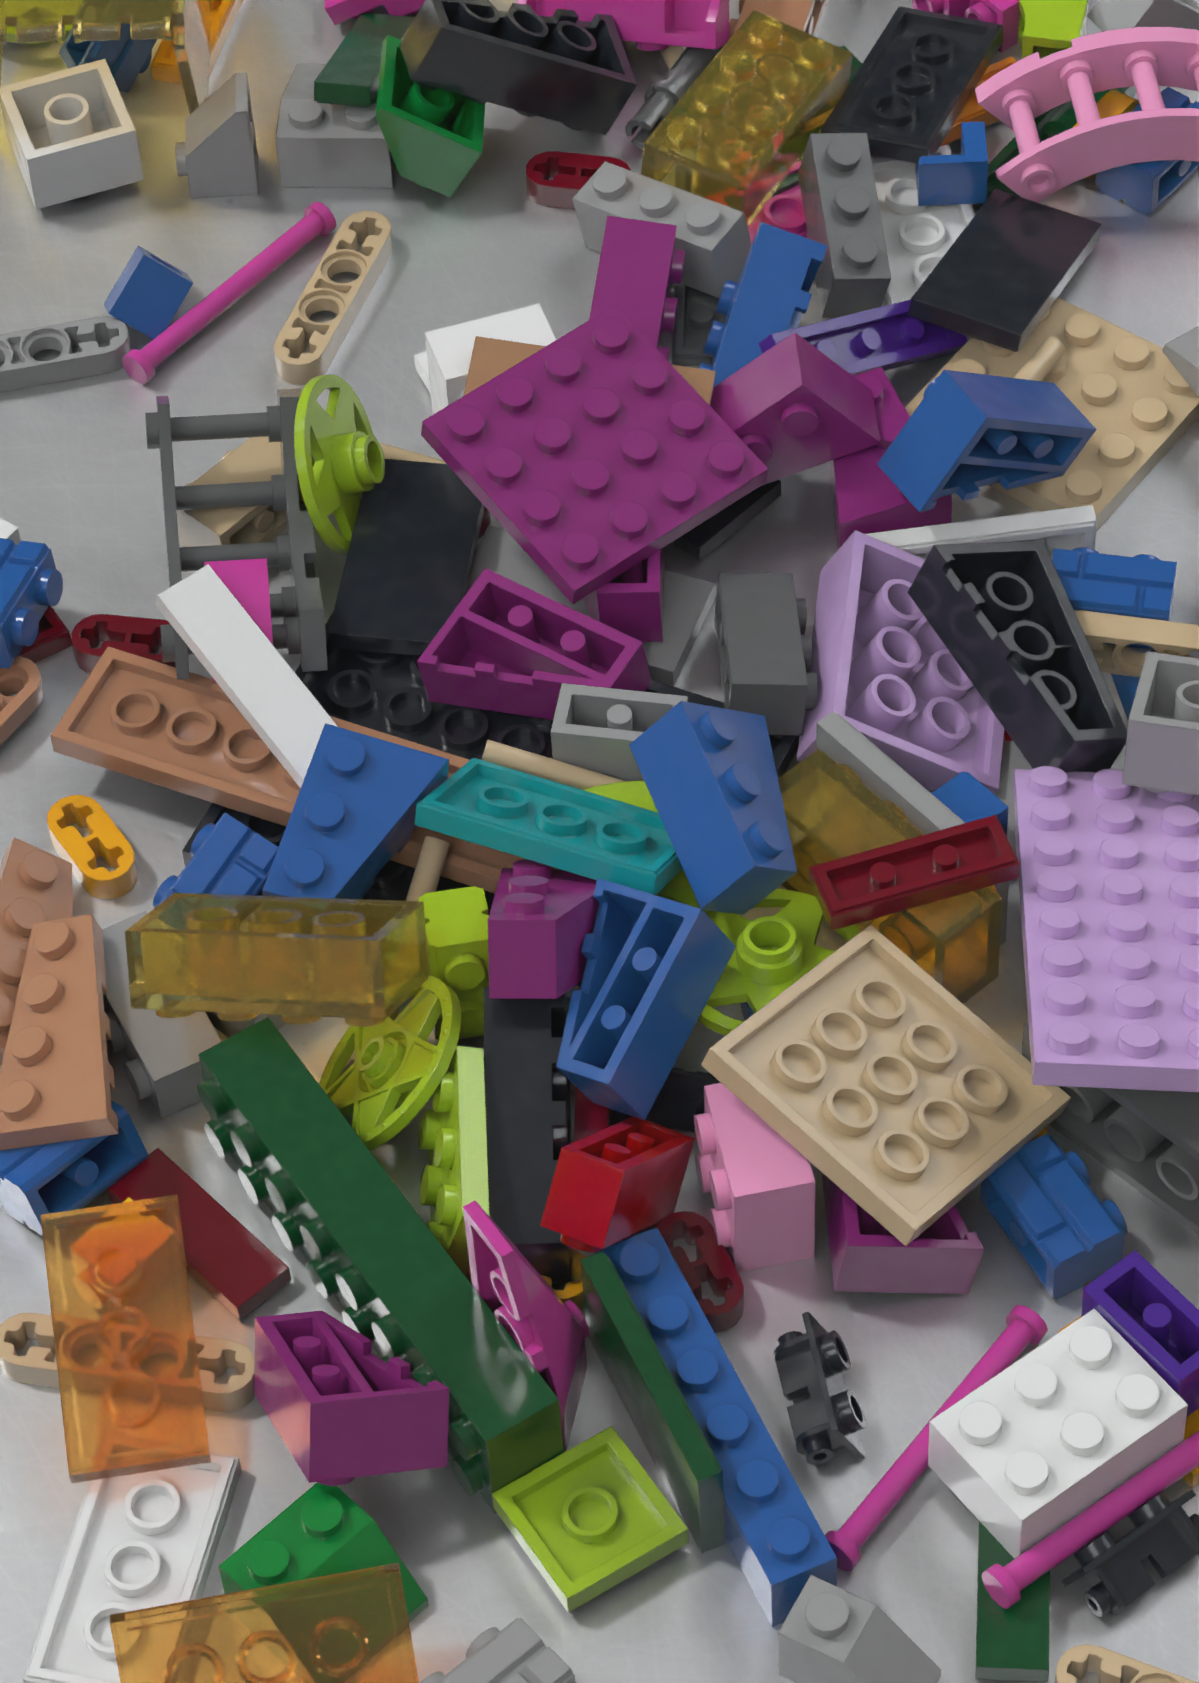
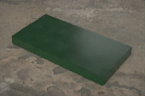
[580,1251,726,1554]

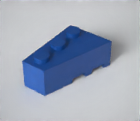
[699,222,828,387]
[877,370,1097,512]
[629,701,797,915]
[263,723,449,942]
[556,878,736,1120]

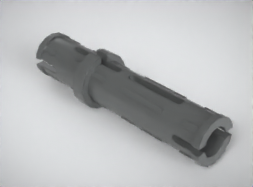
[625,44,726,150]

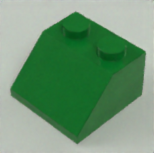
[376,35,485,197]
[219,1482,429,1683]

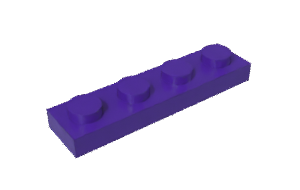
[758,299,968,375]

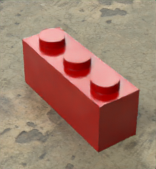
[540,1117,695,1252]

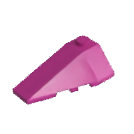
[463,1200,590,1452]

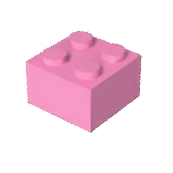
[694,1083,815,1272]

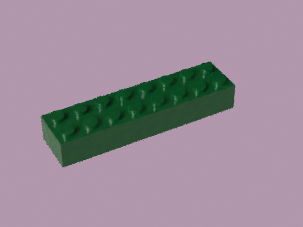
[197,1017,564,1514]

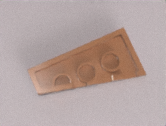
[0,837,73,1066]
[0,914,119,1150]

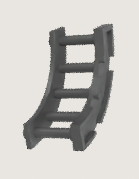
[145,388,328,680]

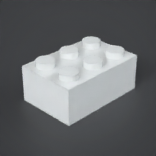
[928,1309,1188,1559]

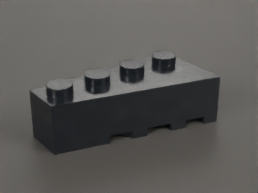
[400,0,637,135]
[908,540,1127,773]
[484,987,571,1283]

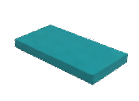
[414,758,683,895]

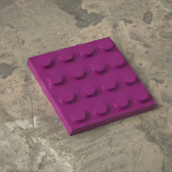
[421,305,768,604]

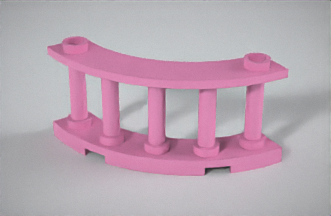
[975,27,1199,203]

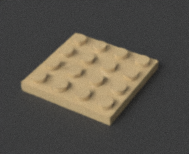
[905,297,1199,532]
[701,924,1071,1246]

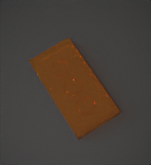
[40,1195,211,1483]
[110,1563,419,1683]

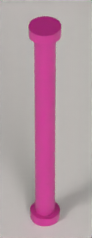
[122,201,336,385]
[825,1305,1048,1572]
[982,1431,1199,1609]

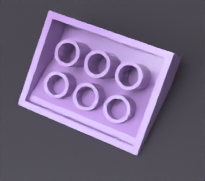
[796,530,1004,794]

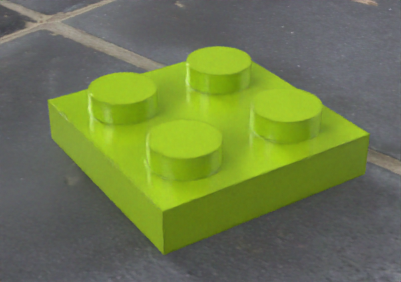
[492,1426,689,1613]

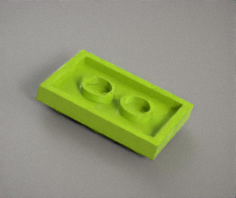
[418,1046,489,1276]

